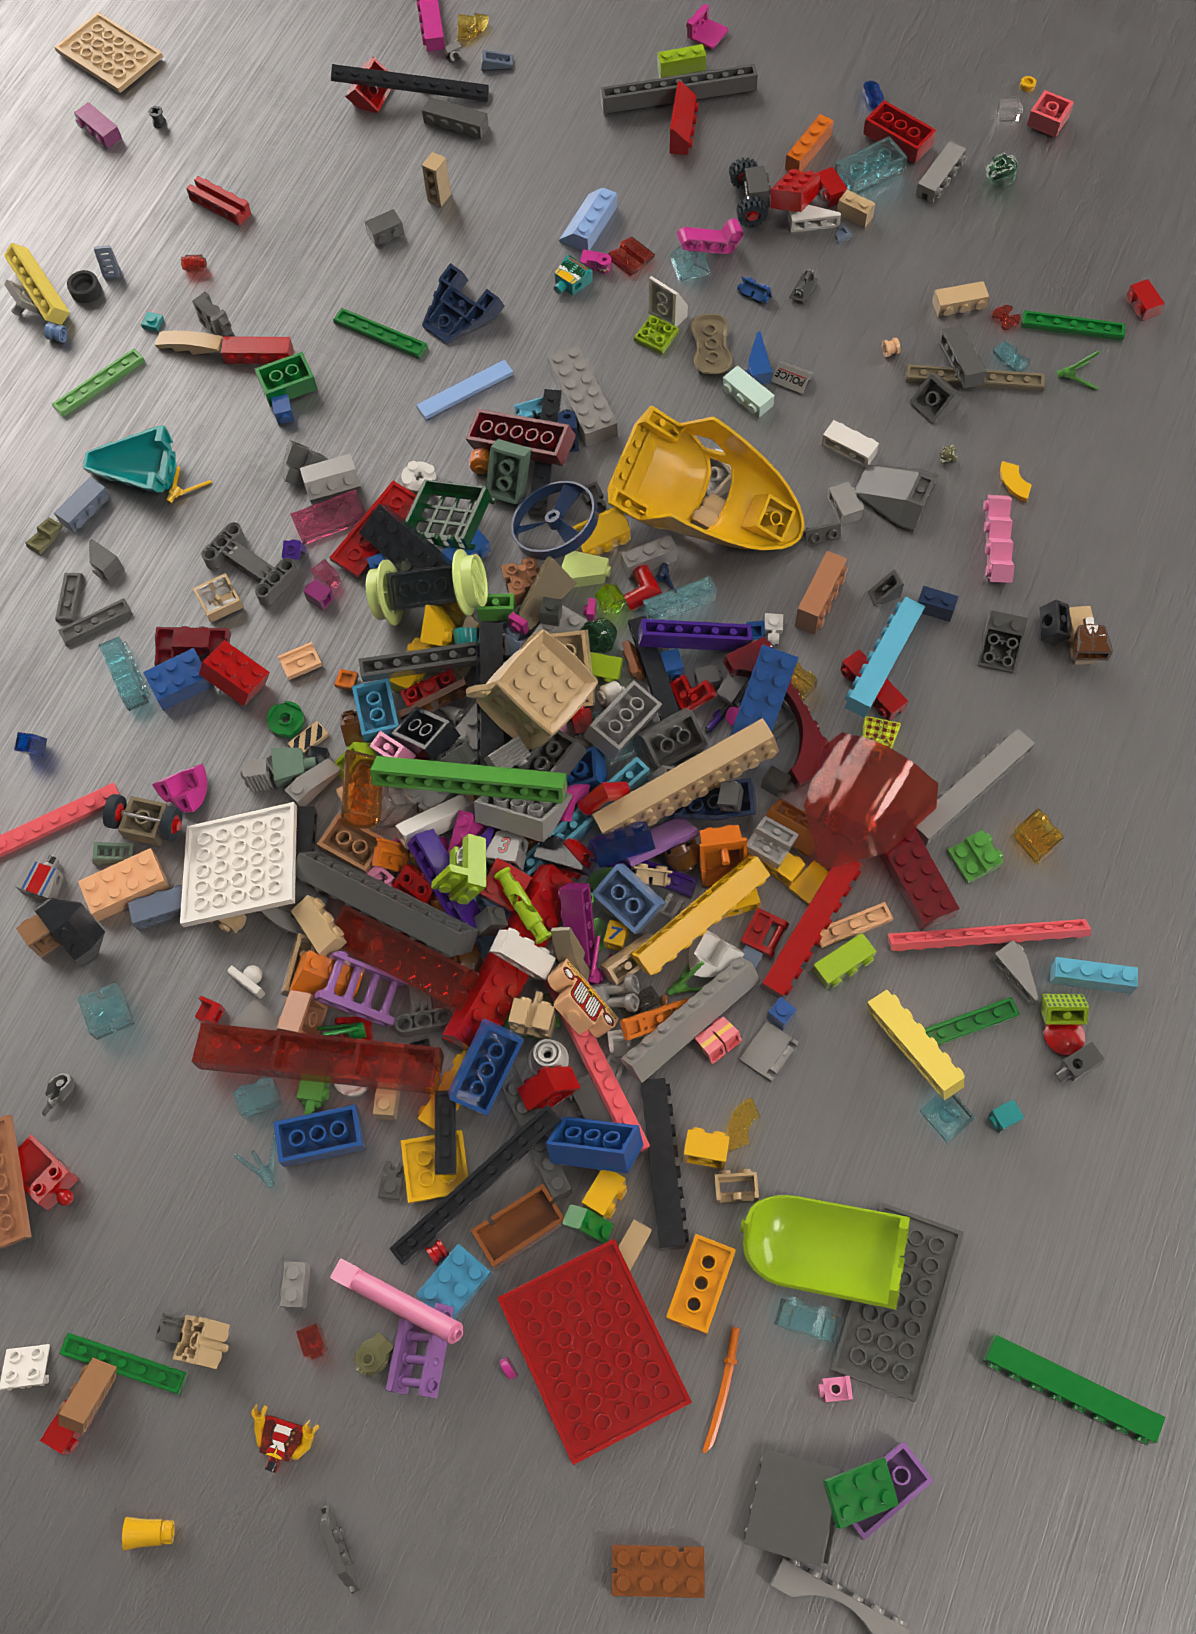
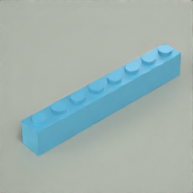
[844,596,925,718]

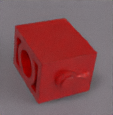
[571,706,593,736]

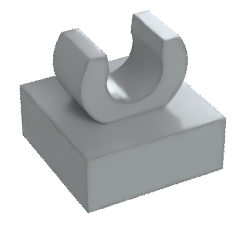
[443,41,462,63]

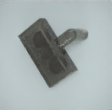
[618,985,661,1019]

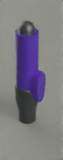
[705,704,730,733]

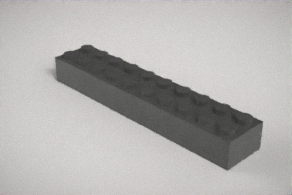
[295,851,479,957]

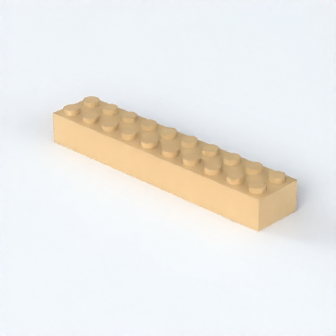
[592,718,779,846]

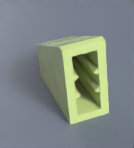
[562,551,612,588]

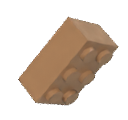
[317,813,385,874]

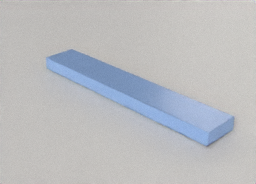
[417,359,513,420]

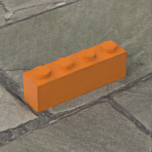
[785,114,834,172]

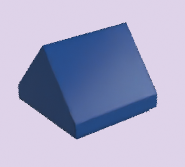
[746,621,765,640]

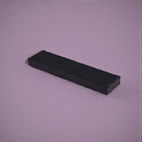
[435,1090,457,1176]

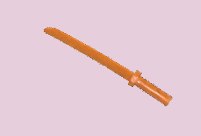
[702,1327,740,1453]

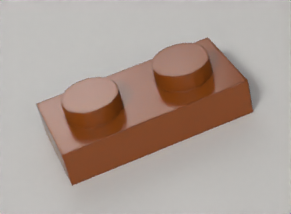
[622,640,645,680]

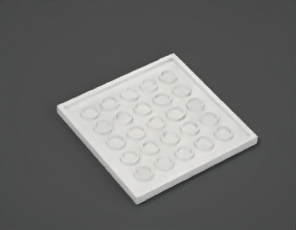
[180,802,297,927]

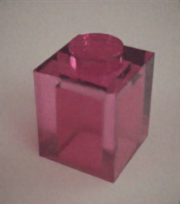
[311,559,341,589]

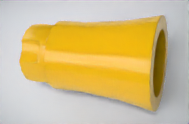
[122,1517,175,1551]

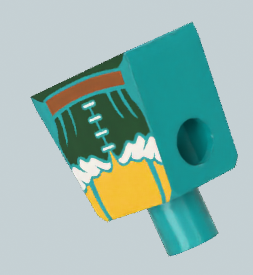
[553,254,593,295]

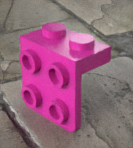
[686,4,728,49]

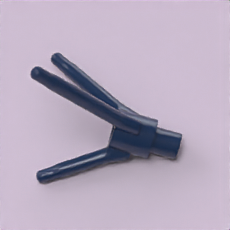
[655,563,680,603]

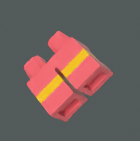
[695,1017,742,1064]

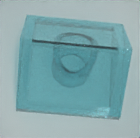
[670,245,711,282]
[920,1094,976,1143]

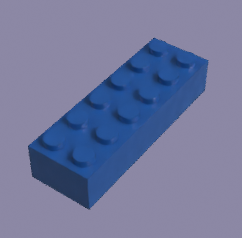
[729,644,799,766]

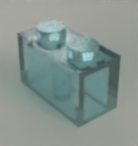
[233,1077,283,1119]

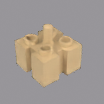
[508,991,556,1039]
[173,1315,230,1369]

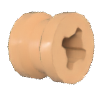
[882,337,901,358]

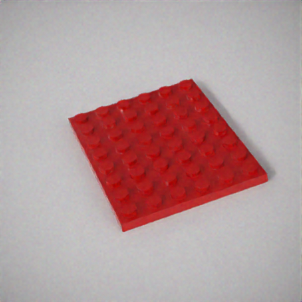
[497,1239,692,1465]

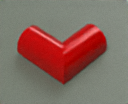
[623,565,664,612]
[670,674,717,711]
[577,782,630,816]

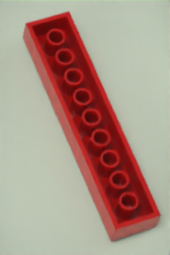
[442,864,575,1051]

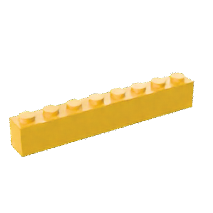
[631,855,770,975]

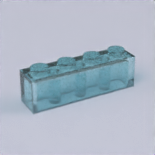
[642,576,717,620]
[99,636,149,711]

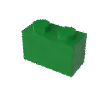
[562,1204,614,1244]

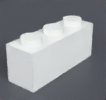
[821,420,879,468]
[490,928,556,980]

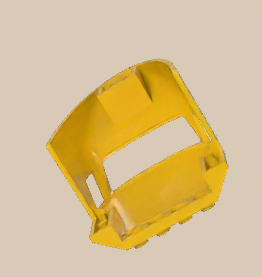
[607,406,804,551]

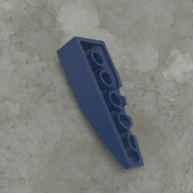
[664,778,757,821]

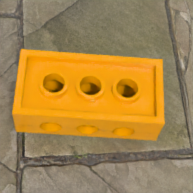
[666,1234,736,1336]

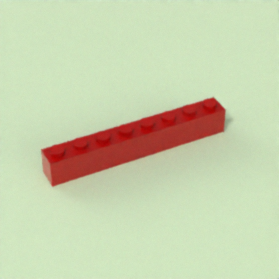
[760,852,861,998]

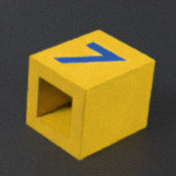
[603,919,629,951]

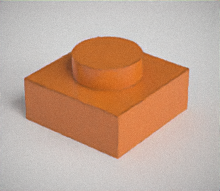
[335,669,359,691]

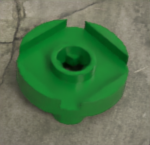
[267,701,305,739]

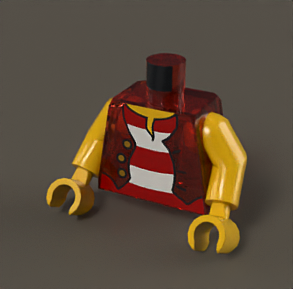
[251,1404,319,1473]

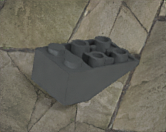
[978,610,1028,673]

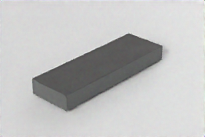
[55,573,84,623]

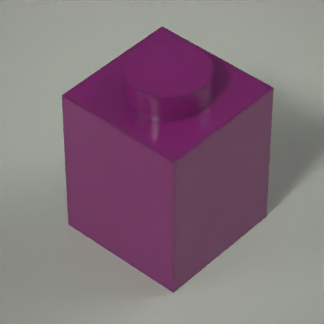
[303,579,335,611]

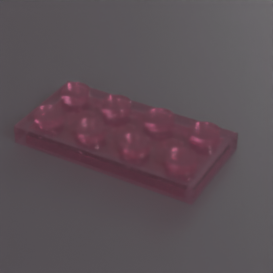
[290,489,366,545]

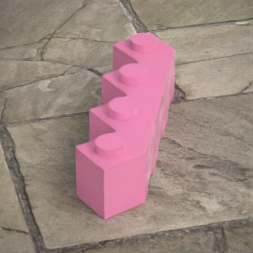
[983,495,1015,583]

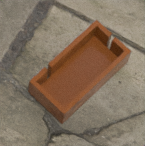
[471,1184,564,1270]
[612,1544,705,1598]

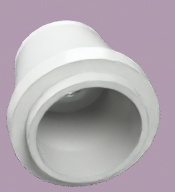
[528,1039,569,1076]

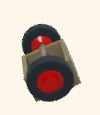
[103,794,182,847]

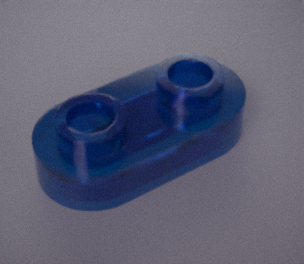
[863,81,884,109]

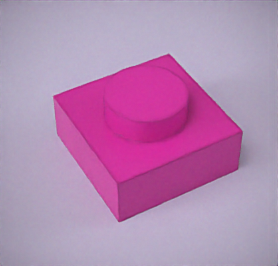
[583,598,596,624]
[508,612,529,636]

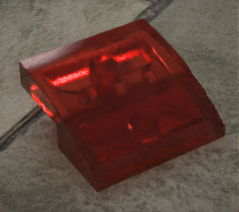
[608,237,655,276]

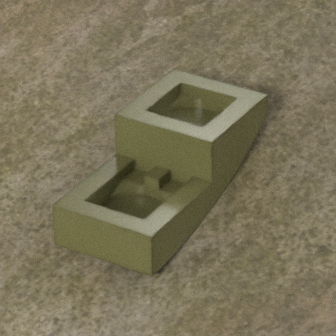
[25,517,63,555]

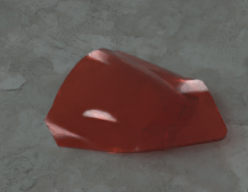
[804,732,938,868]

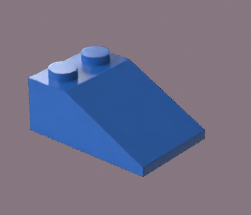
[567,746,607,794]

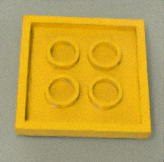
[400,1130,469,1204]

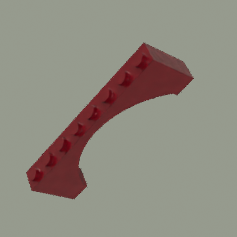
[723,636,839,790]

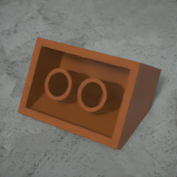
[766,798,831,856]

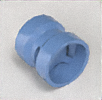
[44,322,68,343]

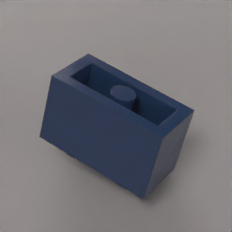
[918,585,959,622]

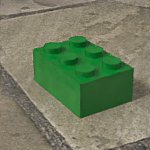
[255,352,318,407]

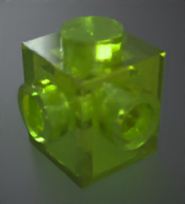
[594,584,627,613]

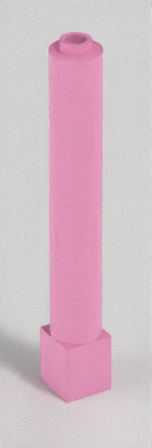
[330,1259,463,1344]

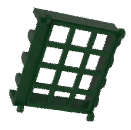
[405,479,496,550]

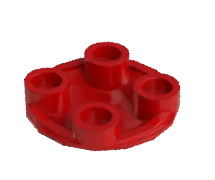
[1043,1024,1085,1056]

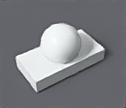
[227,965,265,999]

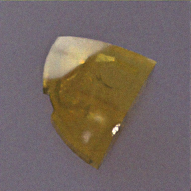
[457,13,489,42]

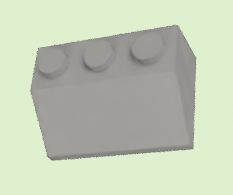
[300,454,361,502]

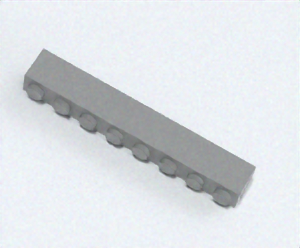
[911,729,1035,846]
[621,957,761,1083]

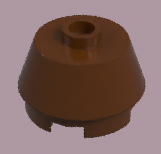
[663,838,700,872]

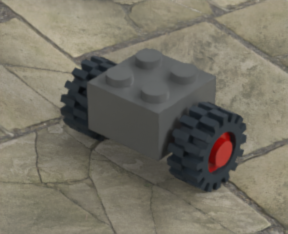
[729,157,771,228]

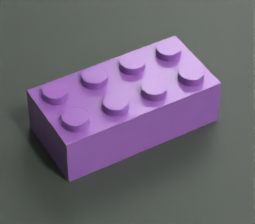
[850,1442,934,1540]

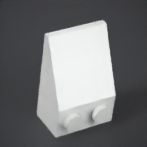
[649,276,688,327]

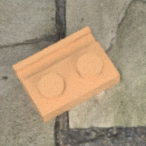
[278,642,323,680]

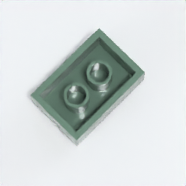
[486,439,531,505]

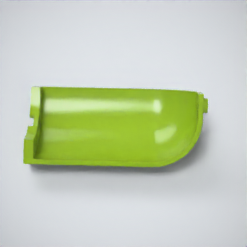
[740,1195,910,1310]

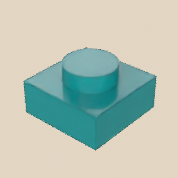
[141,311,164,332]

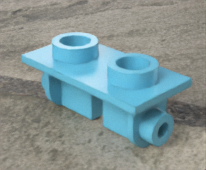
[514,397,543,418]

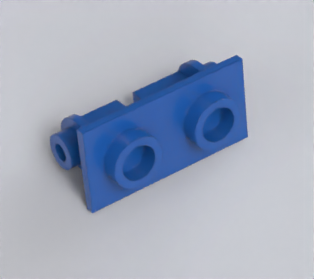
[737,276,773,303]

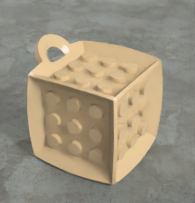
[466,630,598,750]

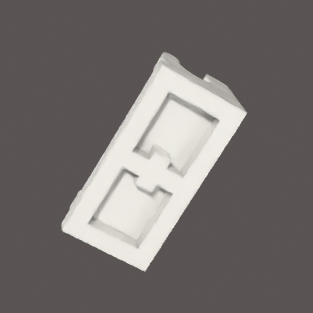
[608,1030,649,1057]

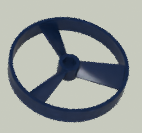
[511,481,599,560]

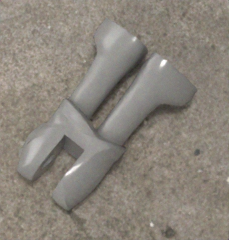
[591,974,640,1012]

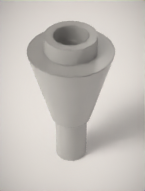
[438,705,466,725]

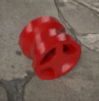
[425,1239,449,1266]

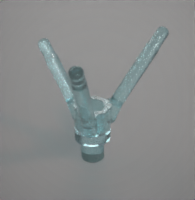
[234,1130,276,1188]

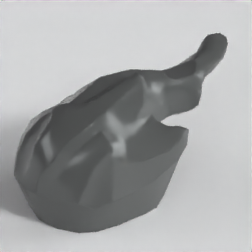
[42,1073,75,1116]

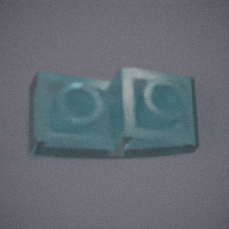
[993,340,1030,372]

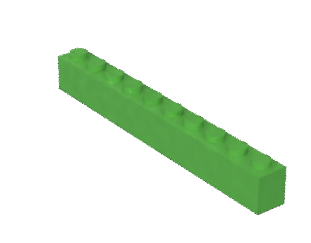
[370,756,567,803]

